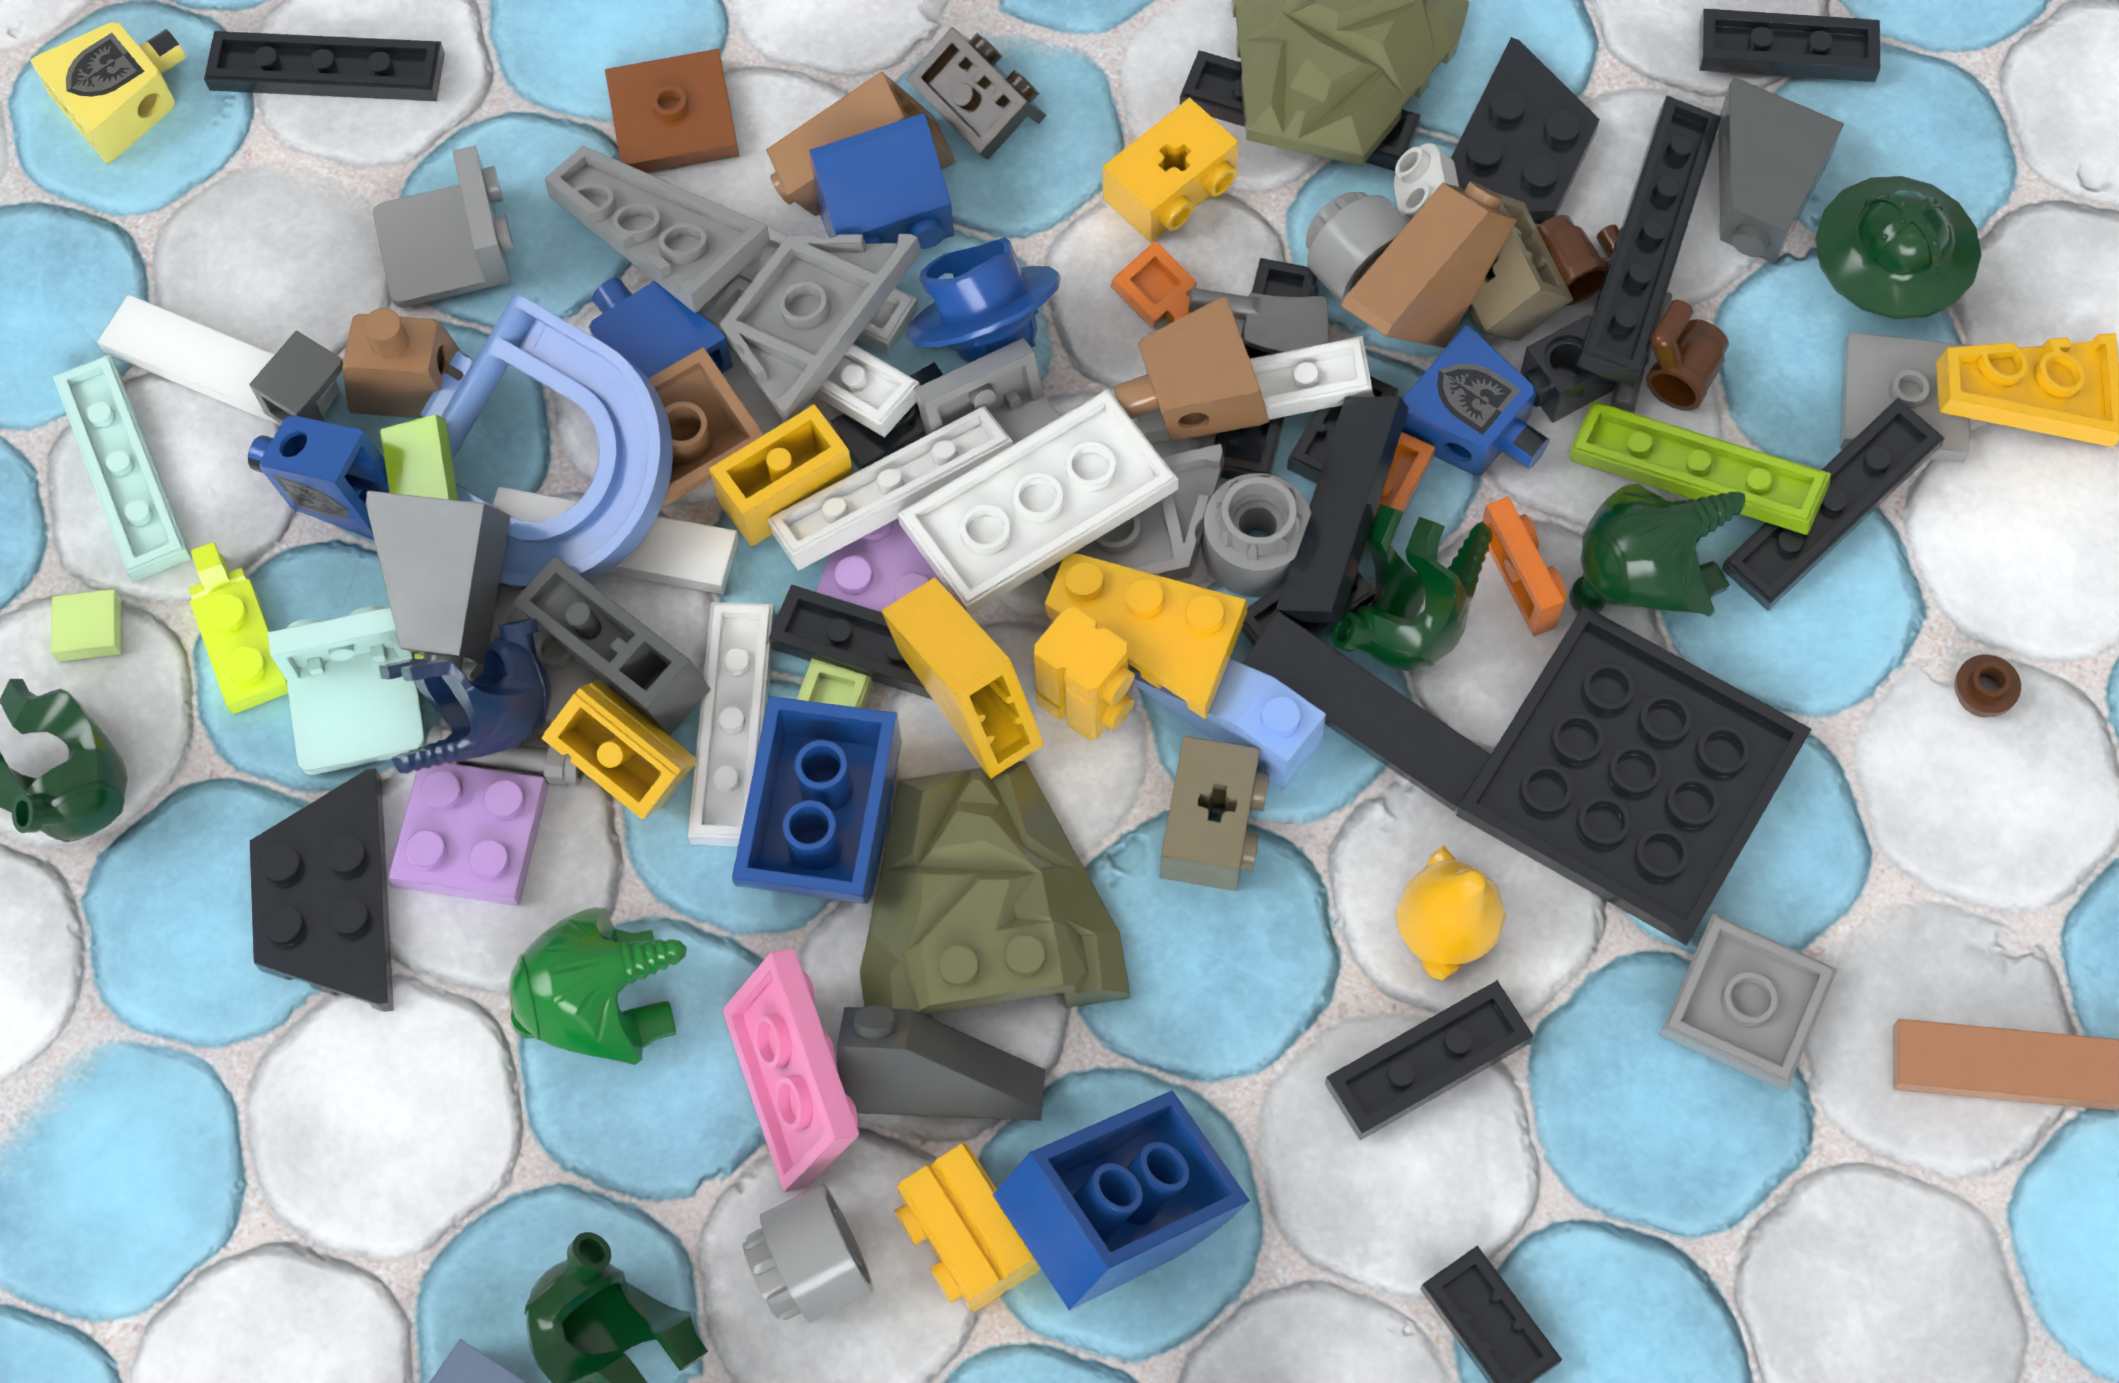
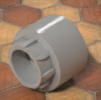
[1306,192,1408,314]
[1202,473,1311,597]
[743,1183,874,1323]

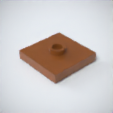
[605,48,740,173]

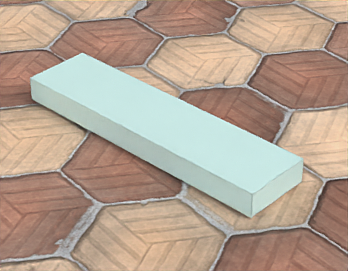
[52,354,192,583]

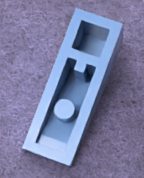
[1133,658,1326,790]

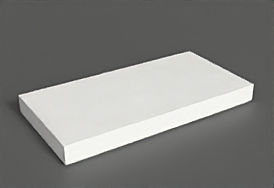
[898,389,1178,615]

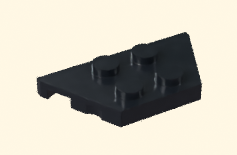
[1451,37,1600,224]
[250,768,394,1012]

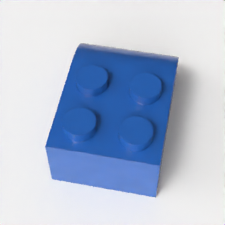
[732,696,902,904]
[993,1090,1250,1311]

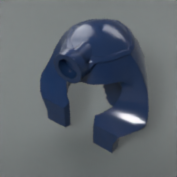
[379,618,552,774]

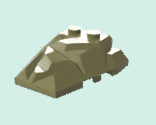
[1232,0,1469,166]
[860,761,1130,1019]

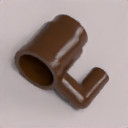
[1537,215,1620,305]
[1646,300,1729,411]

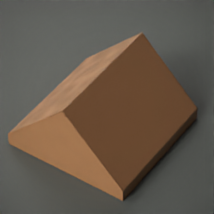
[648,347,764,508]

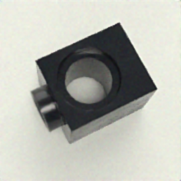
[1520,315,1616,423]

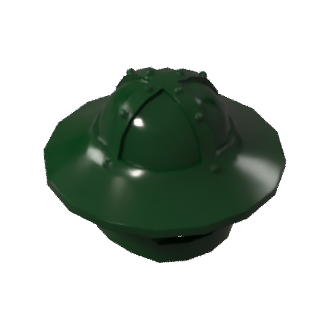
[1815,176,1982,319]

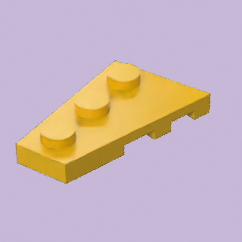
[1936,333,2119,447]
[1044,553,1247,720]

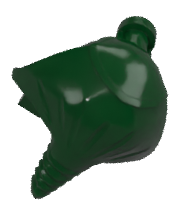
[1569,483,1745,617]
[1332,504,1492,671]
[0,679,128,842]
[524,1232,708,1383]

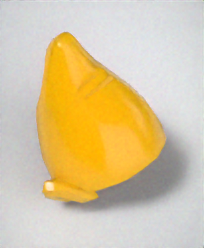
[1395,845,1507,980]

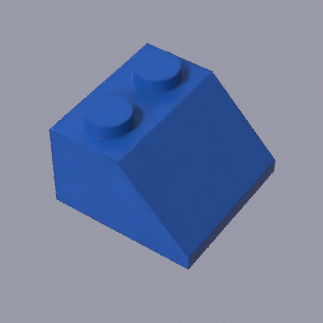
[809,113,954,250]

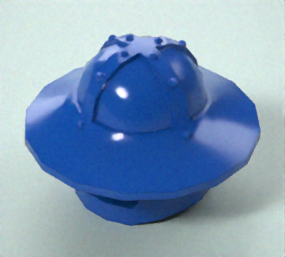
[906,237,1061,363]

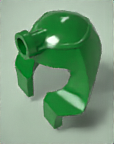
[509,907,687,1065]

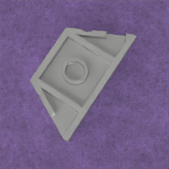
[720,234,922,422]
[1042,444,1225,584]

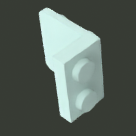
[267,606,427,775]

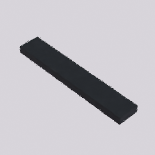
[1575,95,1721,388]

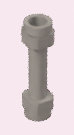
[426,725,584,786]

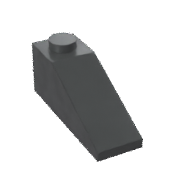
[512,556,711,736]
[837,1005,1045,1121]

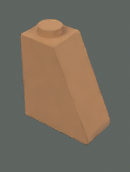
[766,71,956,216]
[1341,181,1517,348]

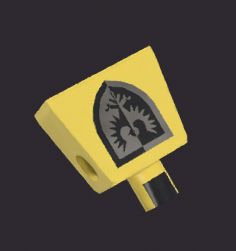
[30,22,186,165]

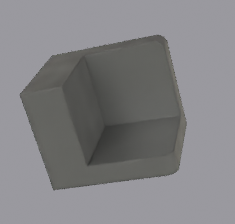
[249,330,343,424]

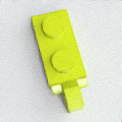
[188,542,288,715]

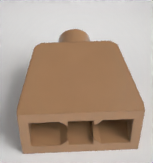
[1113,296,1269,441]
[342,308,463,418]

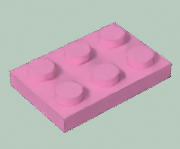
[722,948,860,1193]

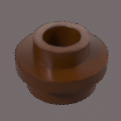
[1954,654,2021,717]

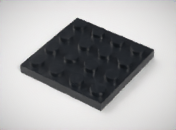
[1456,605,1812,946]

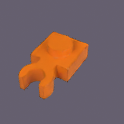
[1110,240,1198,329]

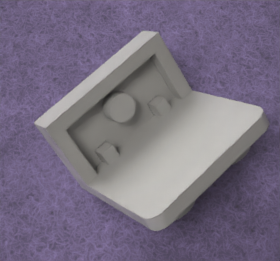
[373,145,514,308]
[914,338,1061,444]

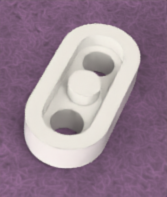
[1394,143,1459,222]

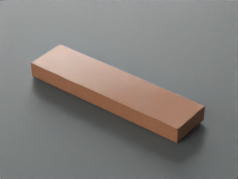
[1893,1019,2119,1111]

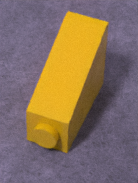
[881,577,1045,779]

